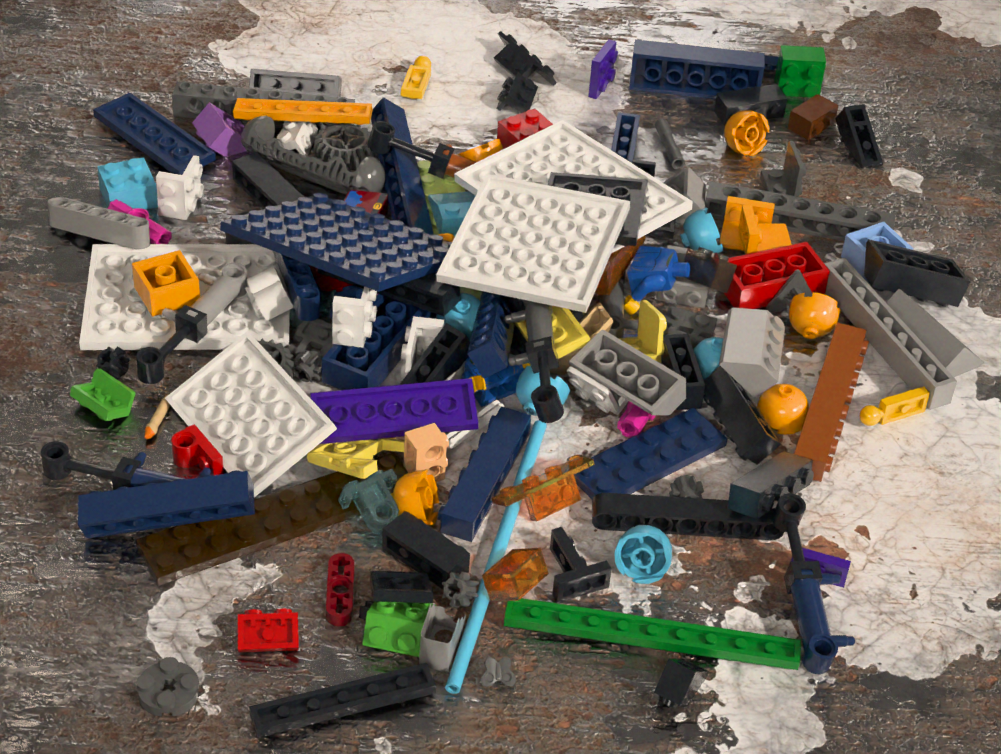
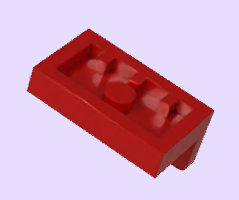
[238,608,299,652]

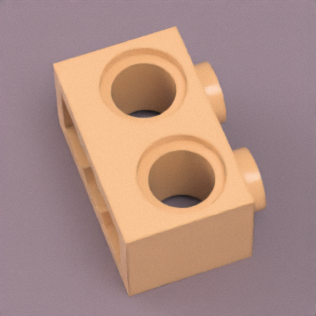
[404,423,449,482]

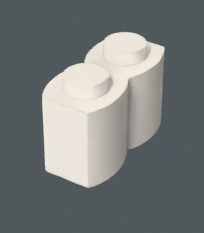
[245,265,294,321]

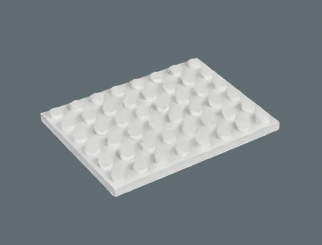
[454,120,693,253]
[79,244,290,351]

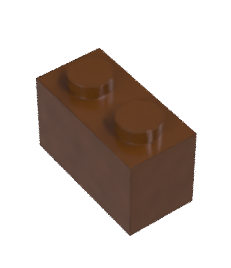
[787,94,839,140]

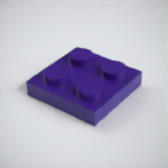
[588,39,618,99]

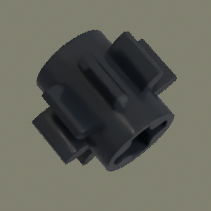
[96,346,131,380]

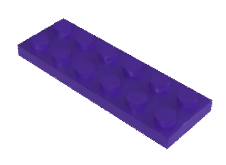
[310,378,478,445]

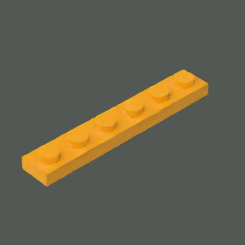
[233,98,373,125]

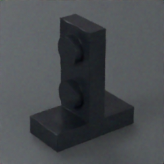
[550,527,612,603]

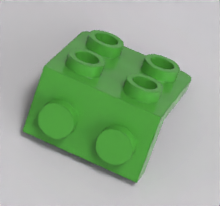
[362,601,436,657]

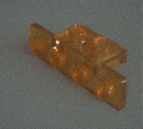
[491,455,595,522]

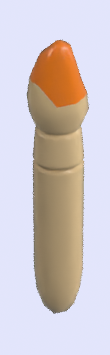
[144,394,171,439]

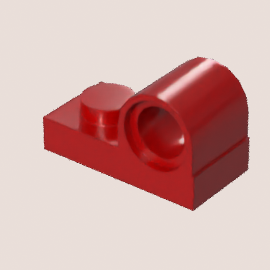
[171,424,224,475]

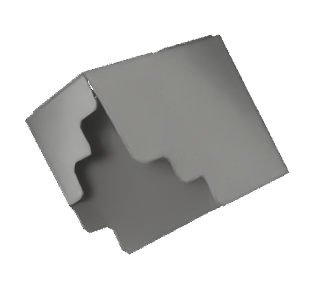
[419,603,466,673]

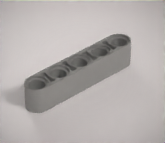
[47,197,150,249]

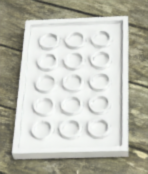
[165,331,337,498]

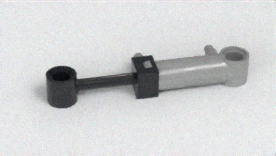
[136,263,247,384]

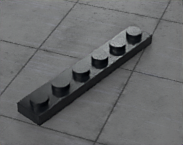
[249,663,436,738]

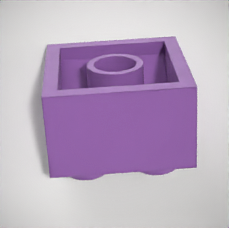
[192,102,247,157]

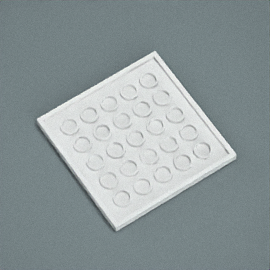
[436,174,630,313]

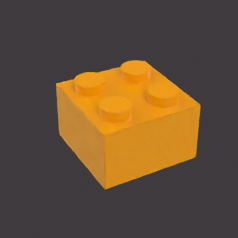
[132,250,200,317]

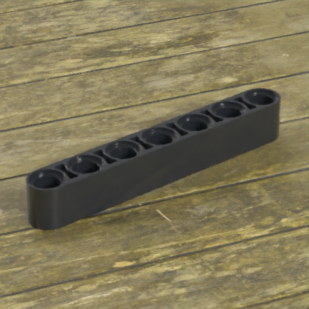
[592,493,784,540]

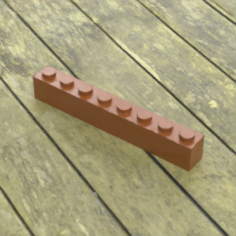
[794,322,869,482]

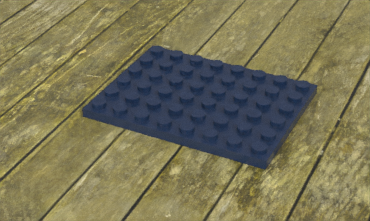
[220,193,452,292]

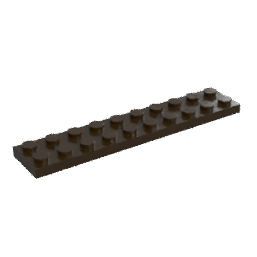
[136,452,408,586]

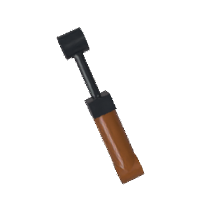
[367,121,477,179]

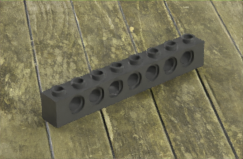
[172,81,355,131]
[705,181,896,241]

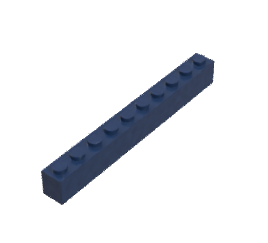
[371,97,434,235]

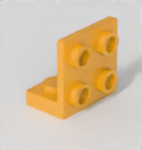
[719,196,775,251]
[738,205,792,255]

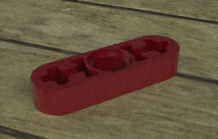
[326,553,354,627]

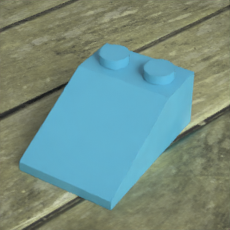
[428,191,475,236]

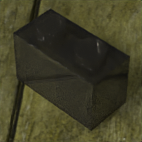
[683,247,737,293]

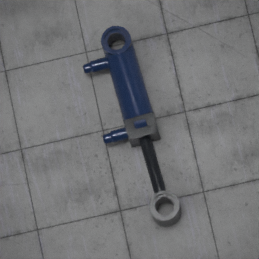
[41,441,211,490]
[772,493,855,674]

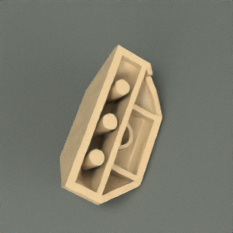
[549,303,613,375]

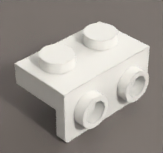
[277,121,318,156]

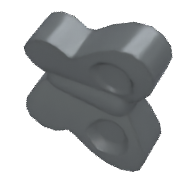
[480,657,516,687]

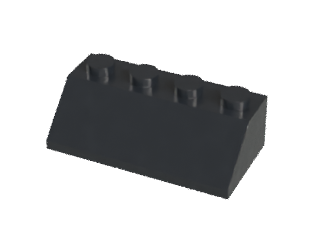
[864,239,970,307]

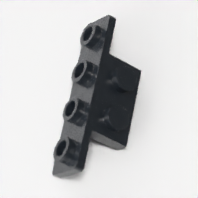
[494,31,557,86]

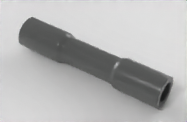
[655,119,685,169]

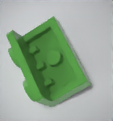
[70,369,135,421]

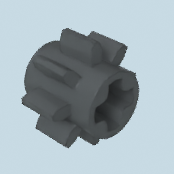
[293,350,323,383]
[669,475,704,499]
[442,572,479,607]

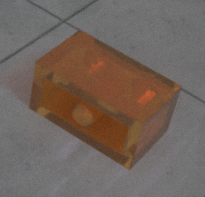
[482,548,549,601]

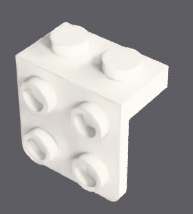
[156,156,204,220]
[332,286,377,347]
[401,316,444,379]
[566,366,628,415]

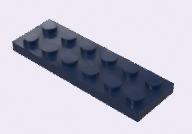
[93,93,216,175]
[568,407,728,499]

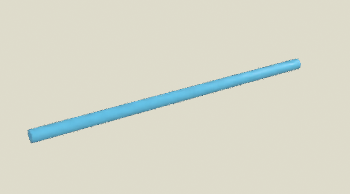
[445,420,547,694]

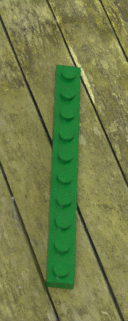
[504,596,801,670]

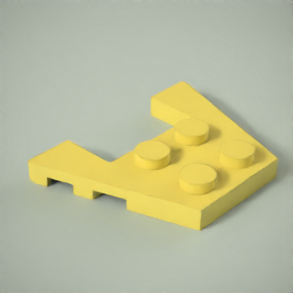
[307,437,404,479]

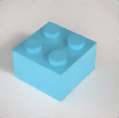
[97,158,158,210]

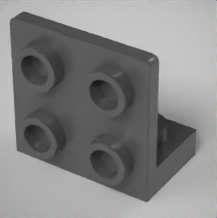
[760,141,806,197]

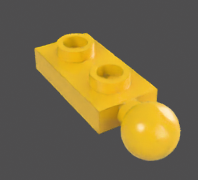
[401,55,431,99]
[859,386,930,426]

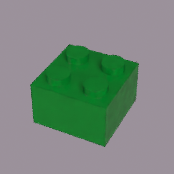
[774,45,826,98]

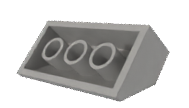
[886,289,984,377]
[719,308,785,398]
[569,329,686,415]

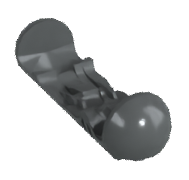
[241,116,385,195]

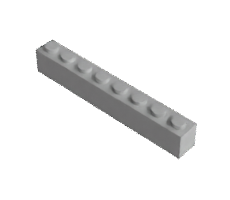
[824,258,957,410]

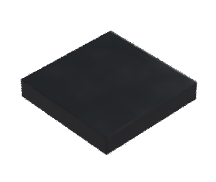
[370,571,433,603]

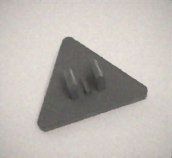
[766,270,812,312]

